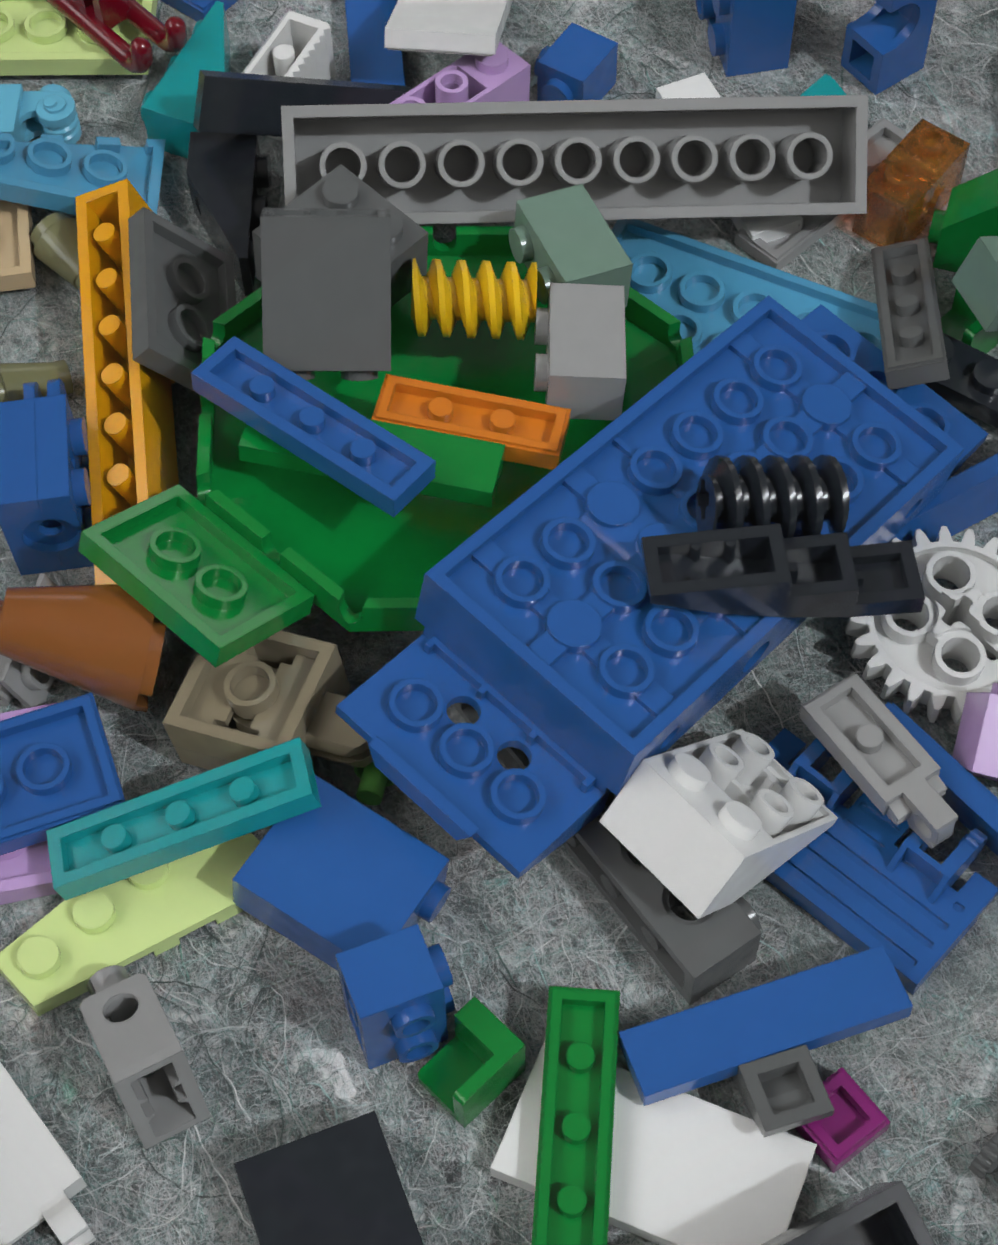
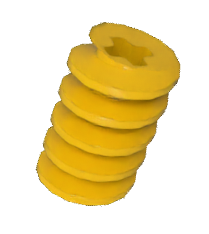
[411,258,538,340]

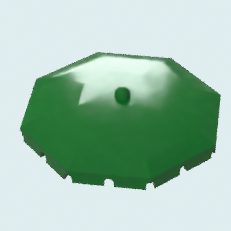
[196,226,694,632]

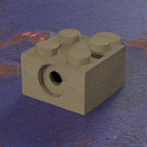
[162,631,373,770]

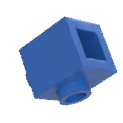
[534,23,618,101]

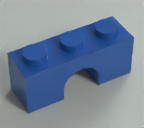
[840,0,937,95]

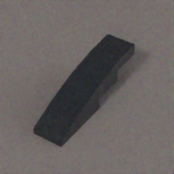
[641,523,925,617]

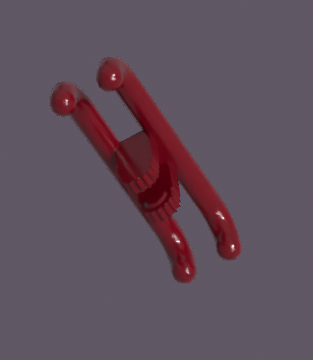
[46,0,187,73]

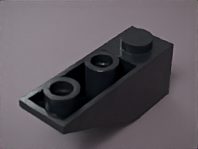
[186,132,271,296]

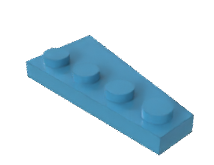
[0,132,165,215]

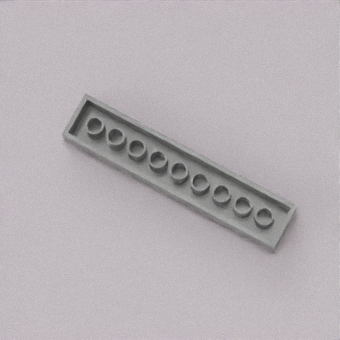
[281,95,868,224]

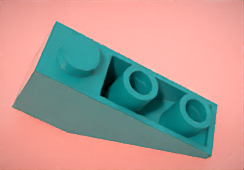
[141,1,231,159]

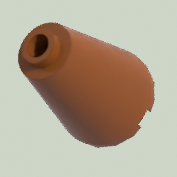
[0,584,166,712]

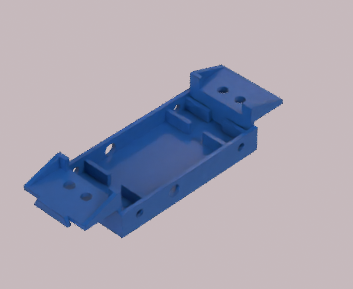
[335,295,989,879]

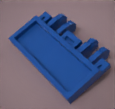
[765,728,998,995]

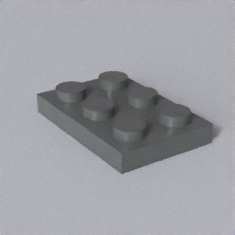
[128,207,236,394]

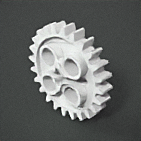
[845,526,998,726]

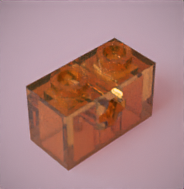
[852,119,970,247]

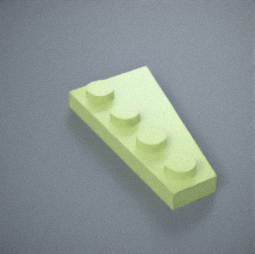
[0,833,260,1016]

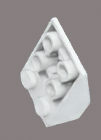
[599,729,838,919]

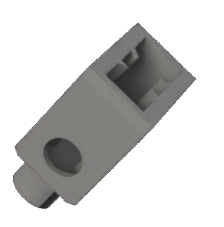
[79,965,211,1150]

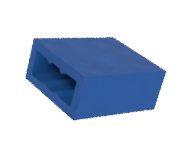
[232,775,451,971]

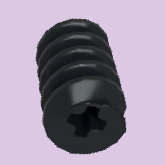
[696,454,850,538]

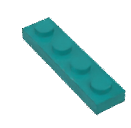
[46,737,322,901]

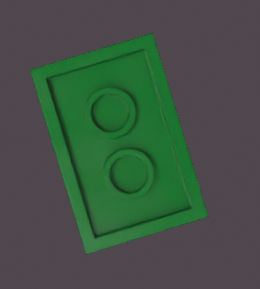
[78,484,315,668]

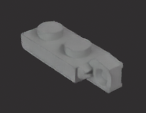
[799,673,958,849]

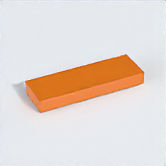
[371,374,571,470]

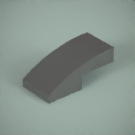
[732,1045,834,1138]

